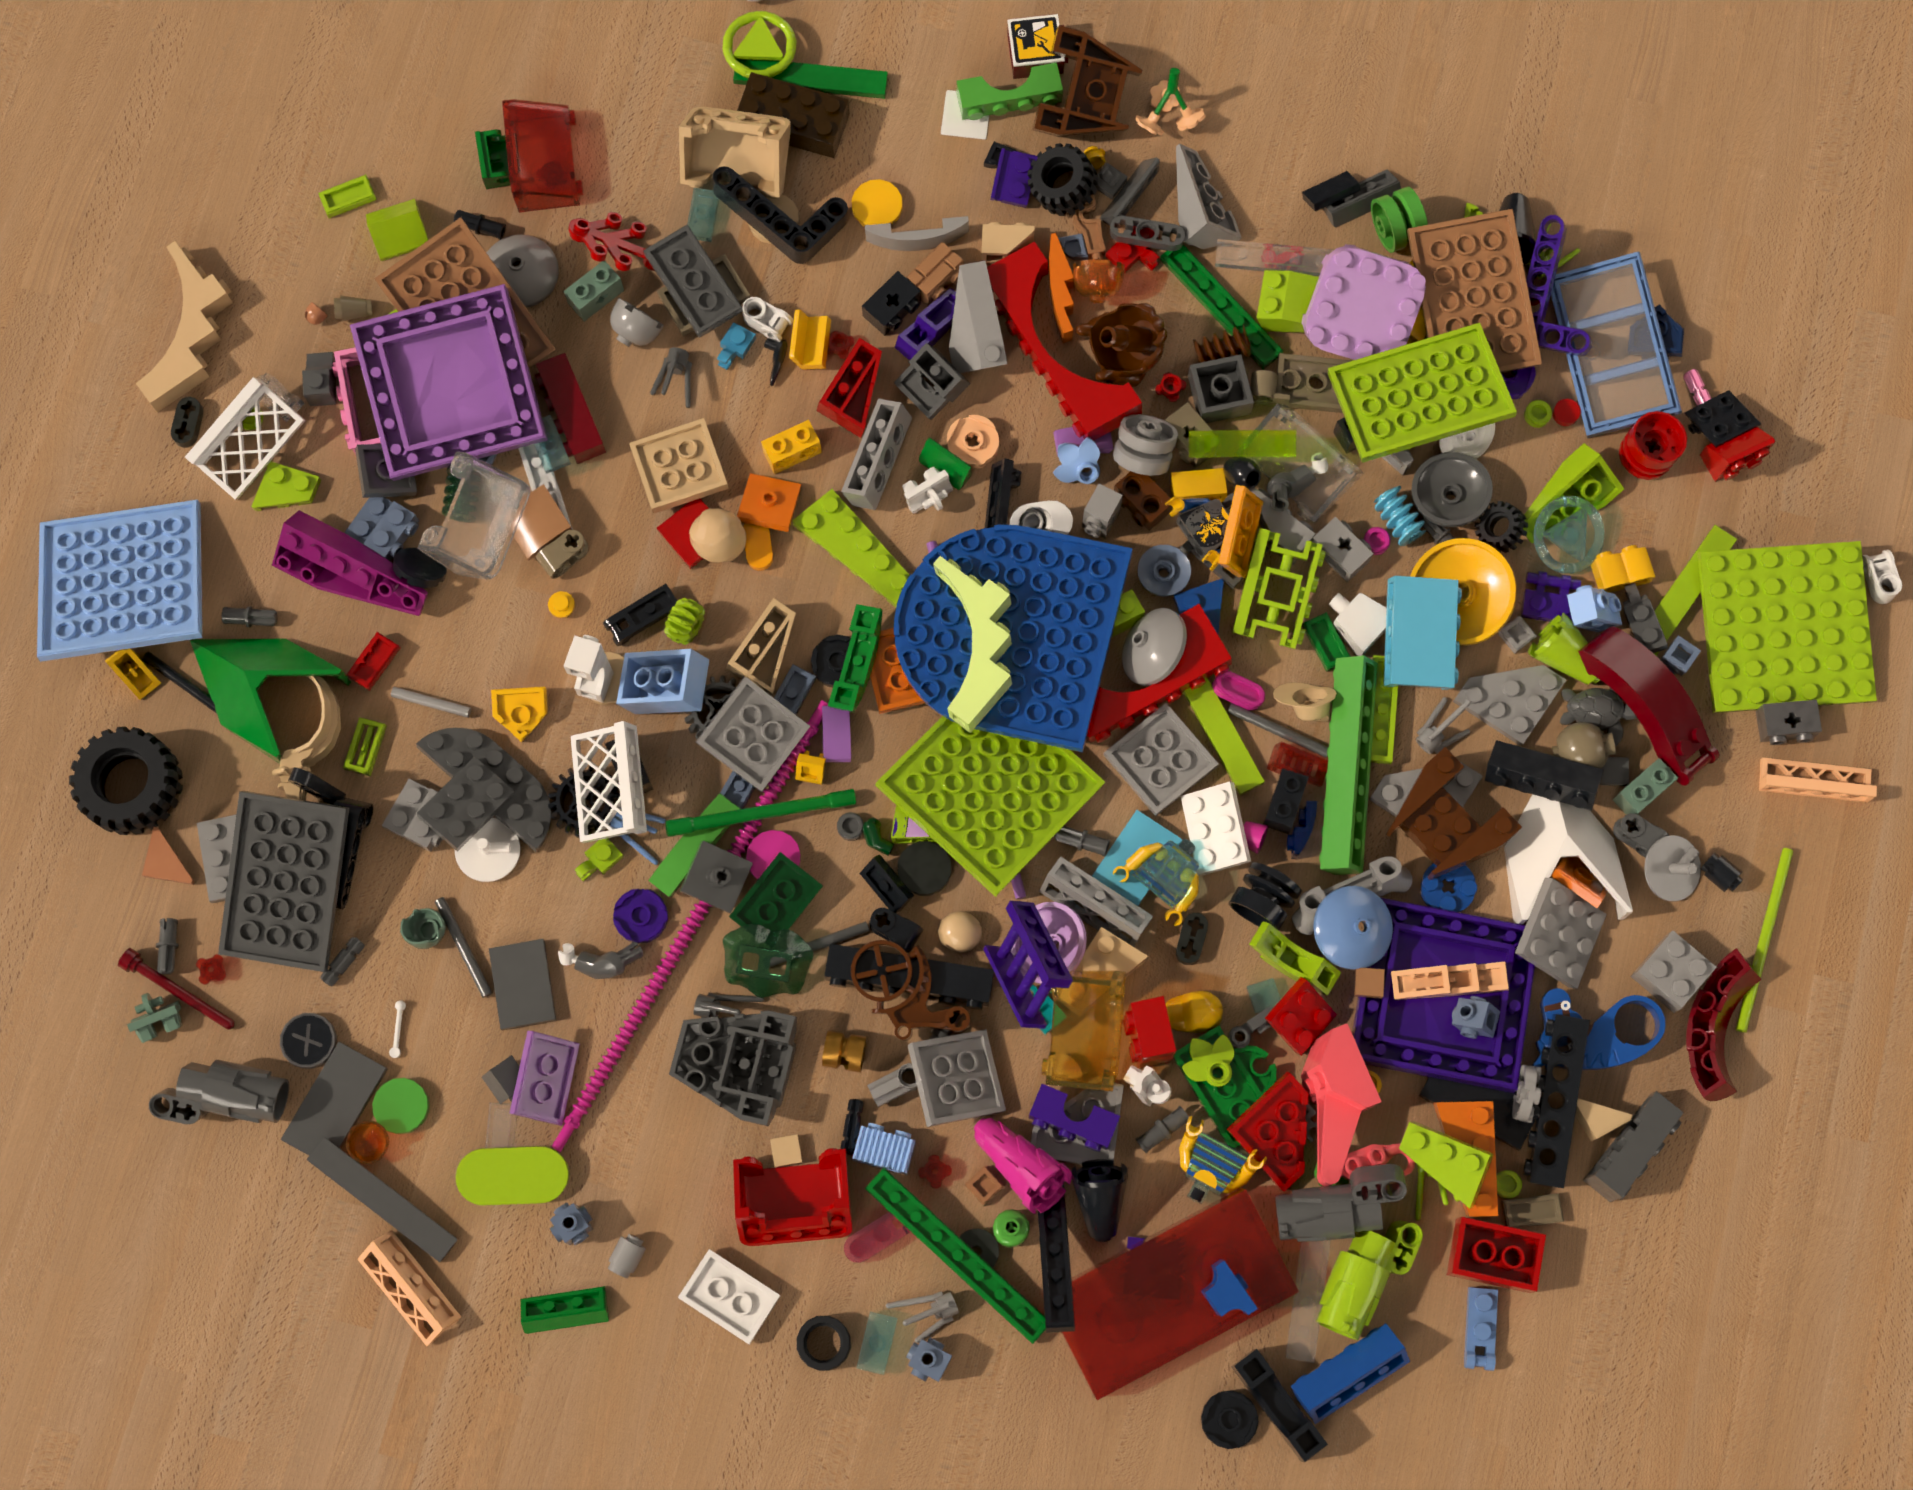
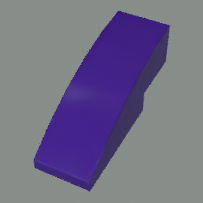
[894,288,956,360]

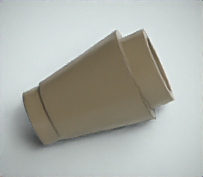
[334,295,372,321]

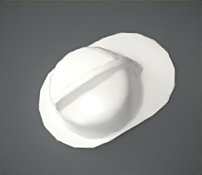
[1009,500,1073,535]

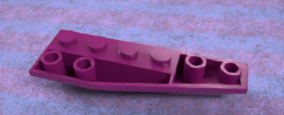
[272,510,428,616]

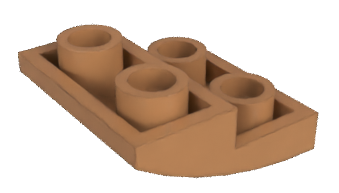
[501,484,572,561]

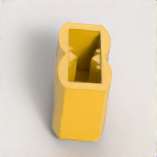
[1591,545,1656,593]

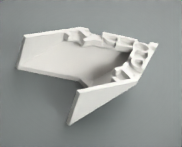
[1504,794,1633,925]

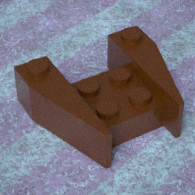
[1032,25,1143,136]
[1386,747,1522,880]

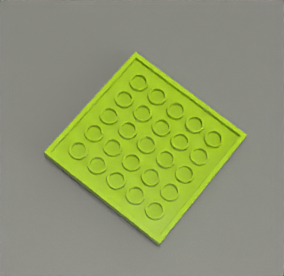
[1697,541,1877,713]
[875,716,1105,897]

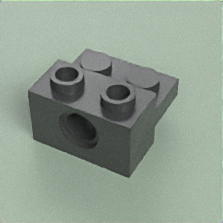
[894,343,971,420]

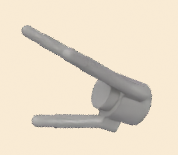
[1415,697,1471,754]
[886,1291,959,1343]

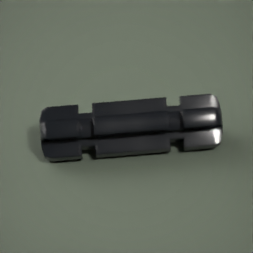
[840,1099,864,1155]

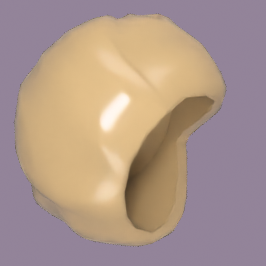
[689,508,746,563]

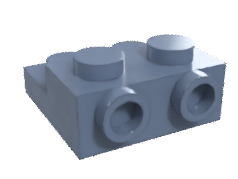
[344,497,419,562]

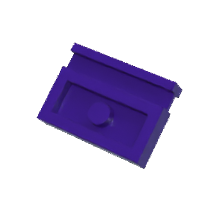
[990,148,1038,208]

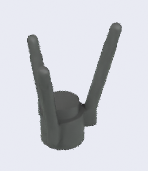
[650,347,692,408]
[693,993,765,1018]

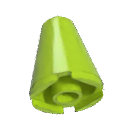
[1528,613,1600,685]

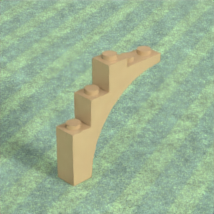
[136,241,233,413]

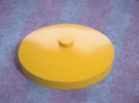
[1410,538,1517,646]

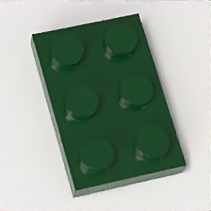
[729,852,823,951]

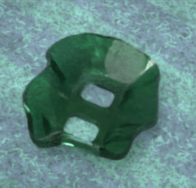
[723,924,814,998]

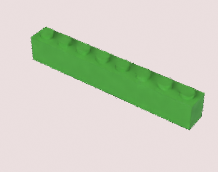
[1319,655,1378,875]

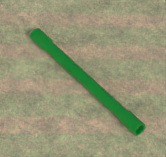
[665,789,856,837]

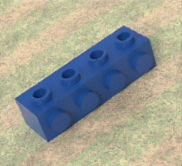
[1291,1323,1410,1424]

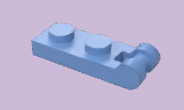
[1464,1287,1498,1371]

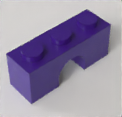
[1029,1084,1120,1152]

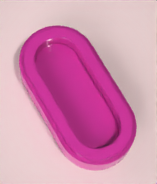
[1212,671,1265,710]

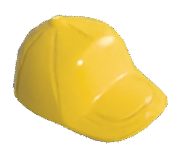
[1166,991,1223,1033]

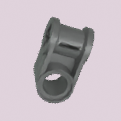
[1613,813,1670,858]

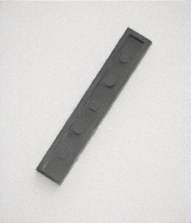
[307,1137,458,1263]

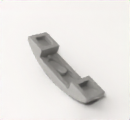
[865,216,969,251]

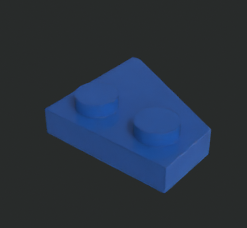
[1174,578,1224,634]

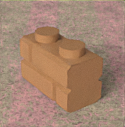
[906,242,964,305]

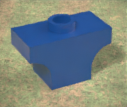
[1201,1259,1258,1317]

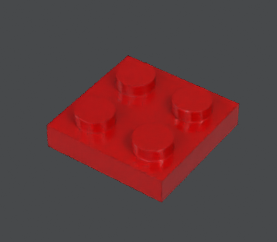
[1265,977,1337,1056]

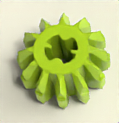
[664,597,705,645]

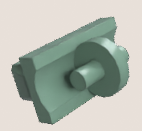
[127,993,182,1043]

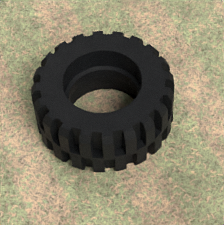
[69,726,183,835]

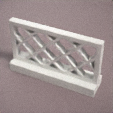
[185,377,306,500]
[571,721,647,843]

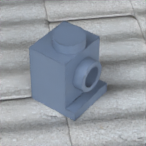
[1660,635,1701,676]

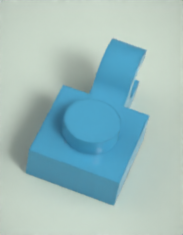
[717,322,756,370]

